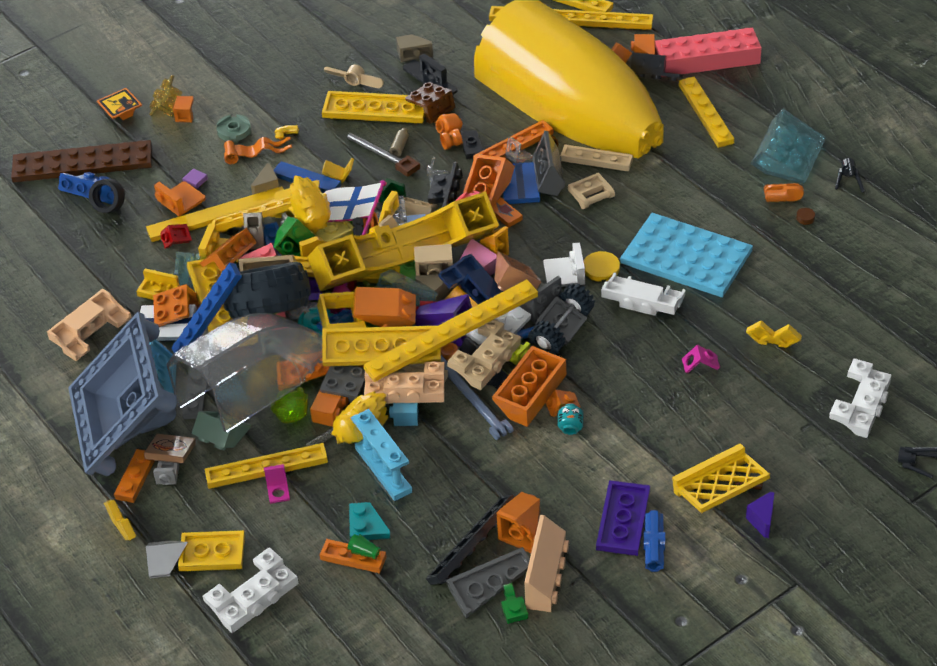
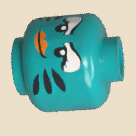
[557,403,584,435]

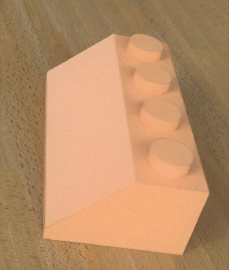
[524,515,569,612]

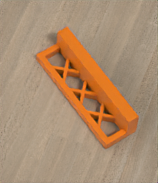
[200,228,257,272]

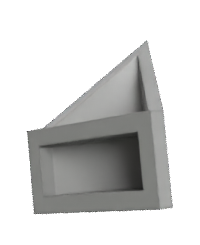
[146,541,188,579]

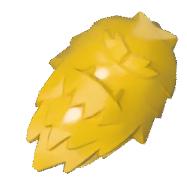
[288,175,331,233]
[331,391,388,444]

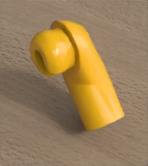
[274,125,299,140]

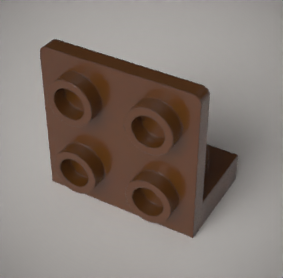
[405,82,456,124]

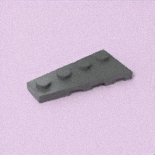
[446,547,530,618]

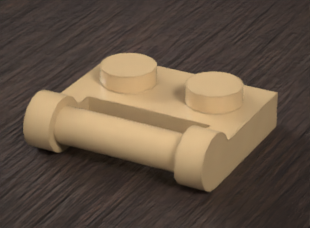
[568,173,615,209]

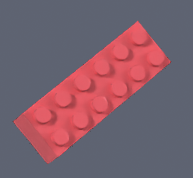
[655,28,761,77]

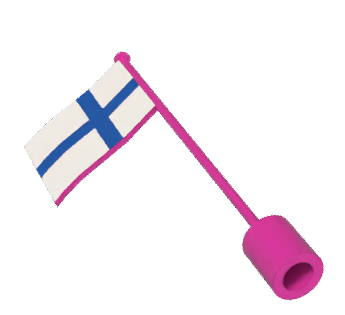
[325,180,387,314]

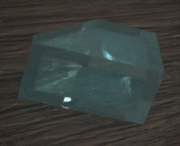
[174,252,200,289]

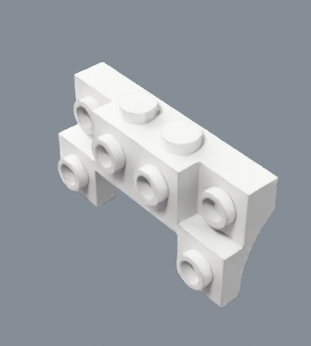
[601,273,686,316]
[829,359,891,438]
[203,547,299,633]

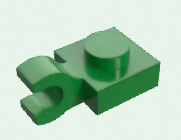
[501,583,528,624]

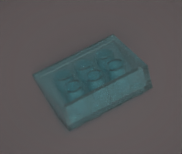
[751,109,826,184]

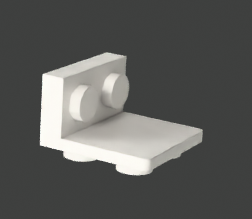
[543,243,585,287]

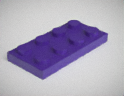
[596,480,650,556]

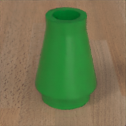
[347,534,381,559]

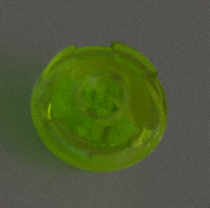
[270,387,308,423]

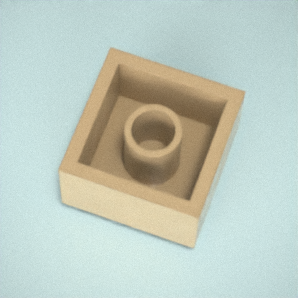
[414,244,453,276]

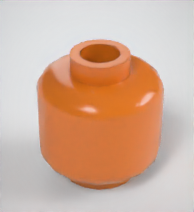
[436,113,463,134]

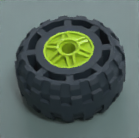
[224,262,311,319]

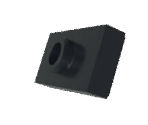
[460,130,483,159]

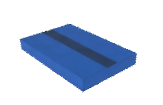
[503,162,540,204]

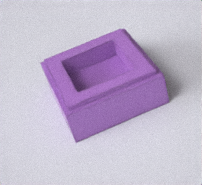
[182,169,208,189]

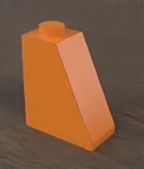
[497,492,540,553]

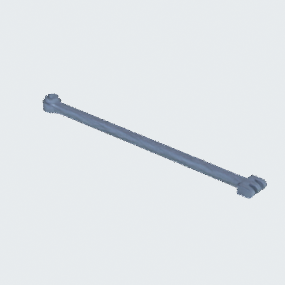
[413,324,514,440]

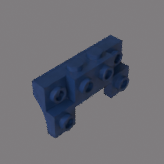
[438,254,503,305]

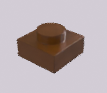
[395,156,420,177]

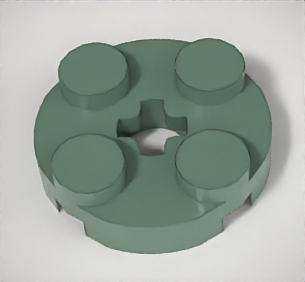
[217,114,251,144]

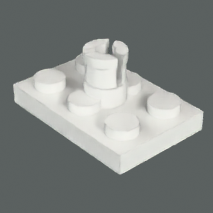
[466,307,531,345]

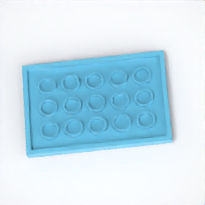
[620,213,753,298]

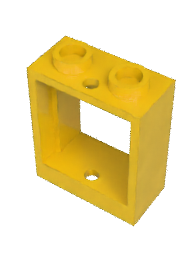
[317,292,366,329]

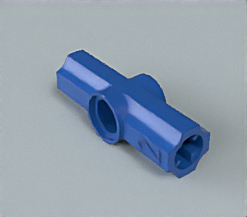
[644,510,665,572]

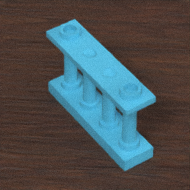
[351,409,412,501]

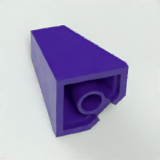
[415,294,472,346]

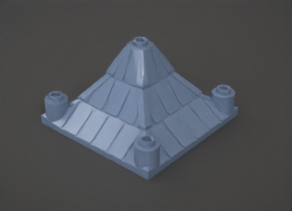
[68,312,177,476]

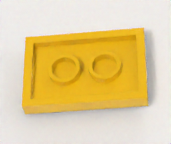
[178,530,245,571]

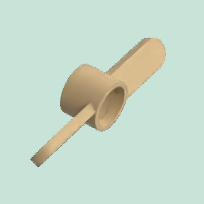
[324,64,384,88]

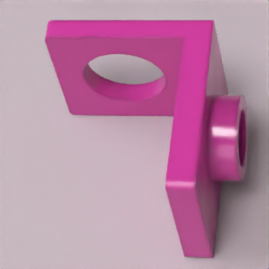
[682,345,720,373]
[264,464,290,504]

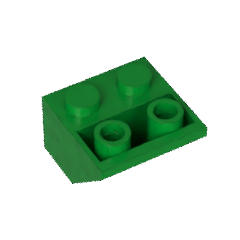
[273,216,315,256]

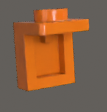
[546,389,580,417]

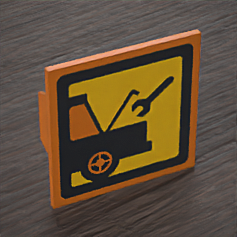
[97,88,142,120]

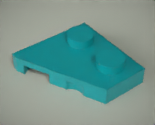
[349,502,391,540]

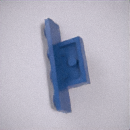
[58,172,114,204]

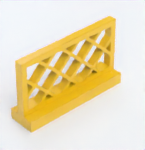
[672,444,770,513]

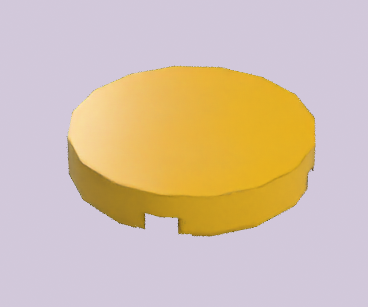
[583,251,620,282]

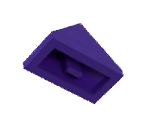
[746,492,774,538]

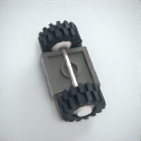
[528,283,595,355]

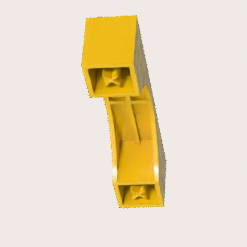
[307,191,499,292]

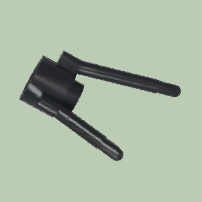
[835,158,865,193]
[898,446,937,478]

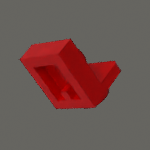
[160,224,192,248]

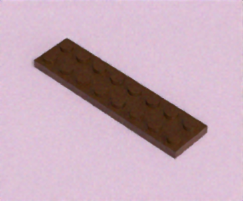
[11,140,152,182]

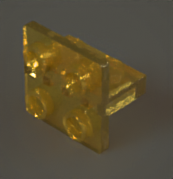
[149,74,182,117]

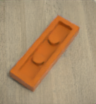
[114,449,155,503]
[319,539,387,573]

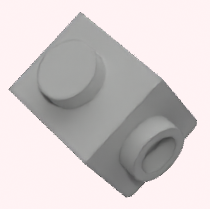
[153,461,180,485]

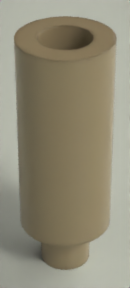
[389,128,409,157]

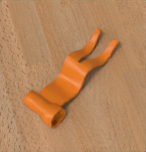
[224,137,292,164]

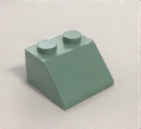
[191,411,251,450]

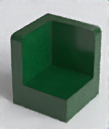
[379,178,406,203]

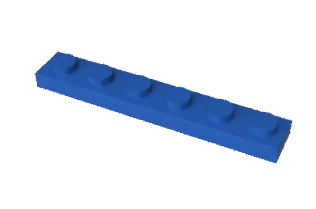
[172,262,242,362]

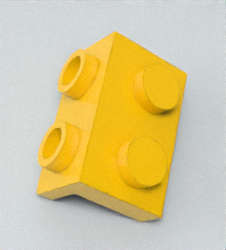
[136,269,180,300]

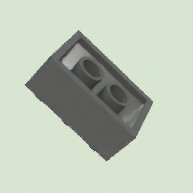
[533,131,565,196]

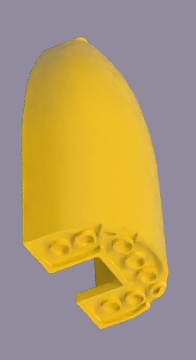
[474,0,664,158]

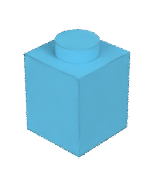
[389,403,418,426]

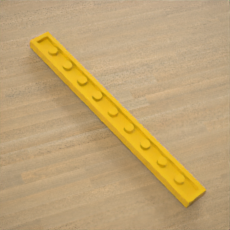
[489,6,653,30]
[364,279,538,382]

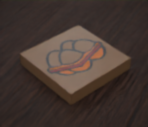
[144,434,195,463]

